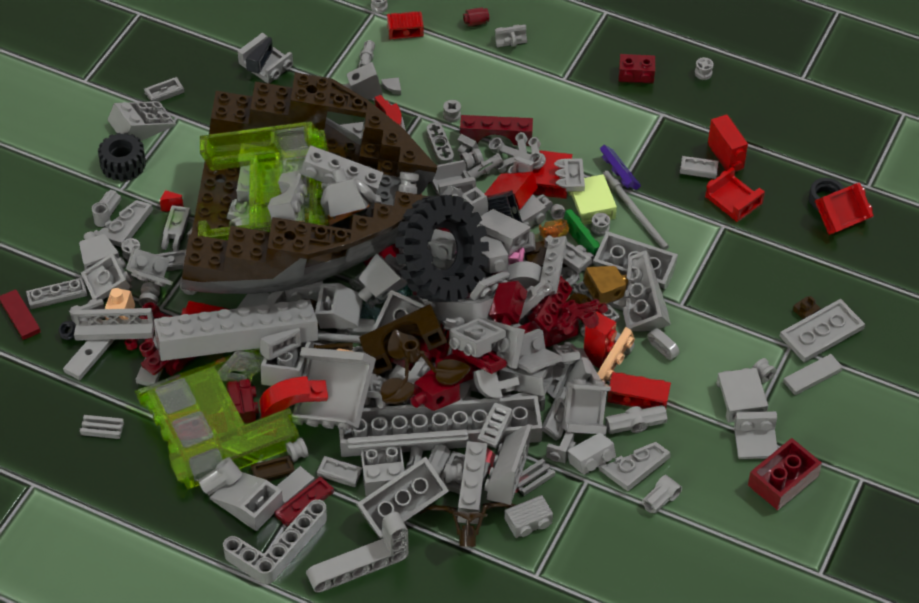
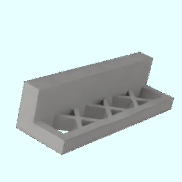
[73,308,155,340]

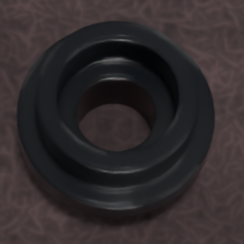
[59,321,76,340]

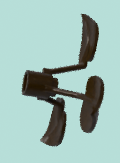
[380,329,471,404]
[420,502,515,547]

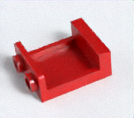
[705,167,765,222]
[814,182,873,235]

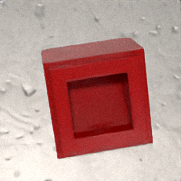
[160,190,184,211]

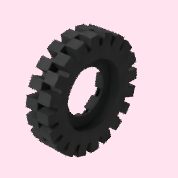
[396,195,489,302]

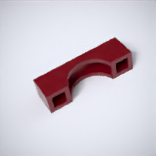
[460,115,533,146]

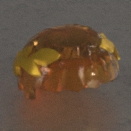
[539,219,569,239]

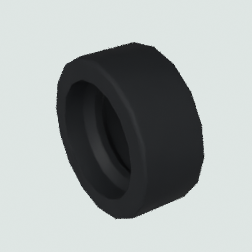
[809,178,844,211]

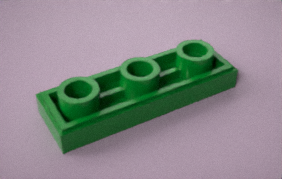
[563,209,600,256]

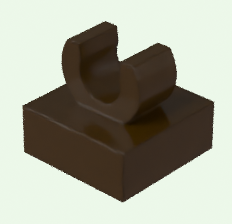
[793,296,821,319]

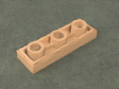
[597,327,635,383]

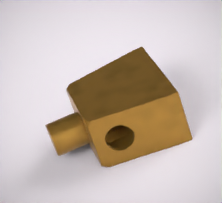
[583,266,628,304]

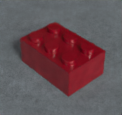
[748,438,822,511]

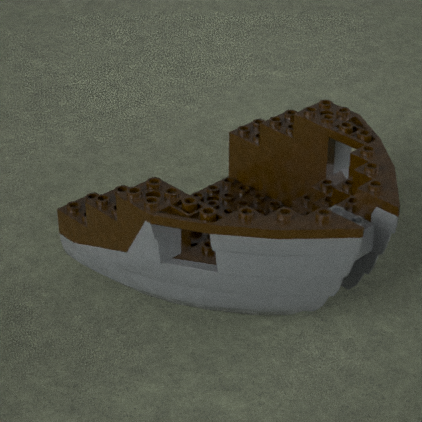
[181,72,437,294]

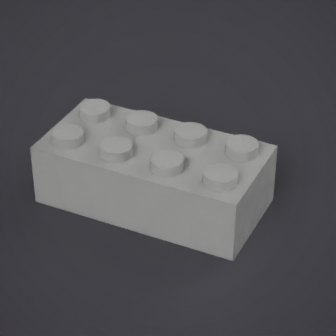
[356,457,449,539]

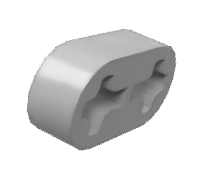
[647,328,680,360]

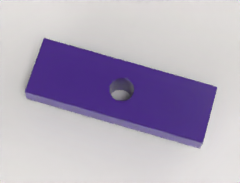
[600,144,641,190]

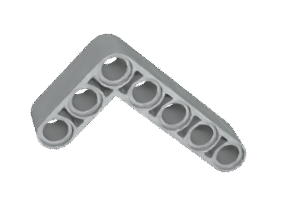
[406,294,495,323]
[223,500,327,584]
[306,512,409,592]

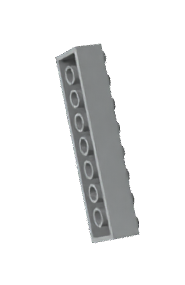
[154,299,318,361]

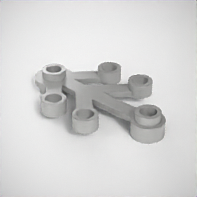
[489,132,546,173]

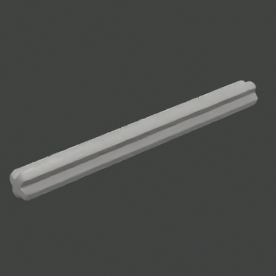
[347,429,469,450]

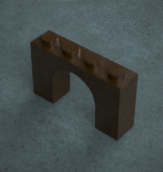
[359,304,447,375]

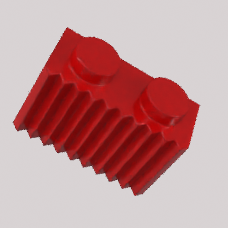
[387,11,424,39]

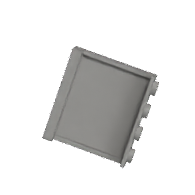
[284,347,376,430]

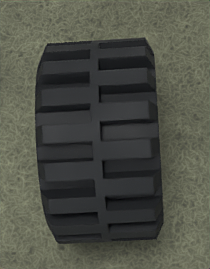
[98,133,146,181]

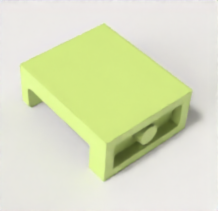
[568,174,617,225]

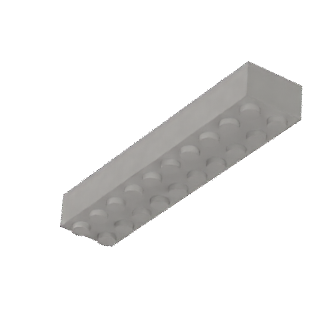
[339,395,542,457]

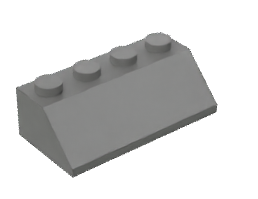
[484,424,532,505]

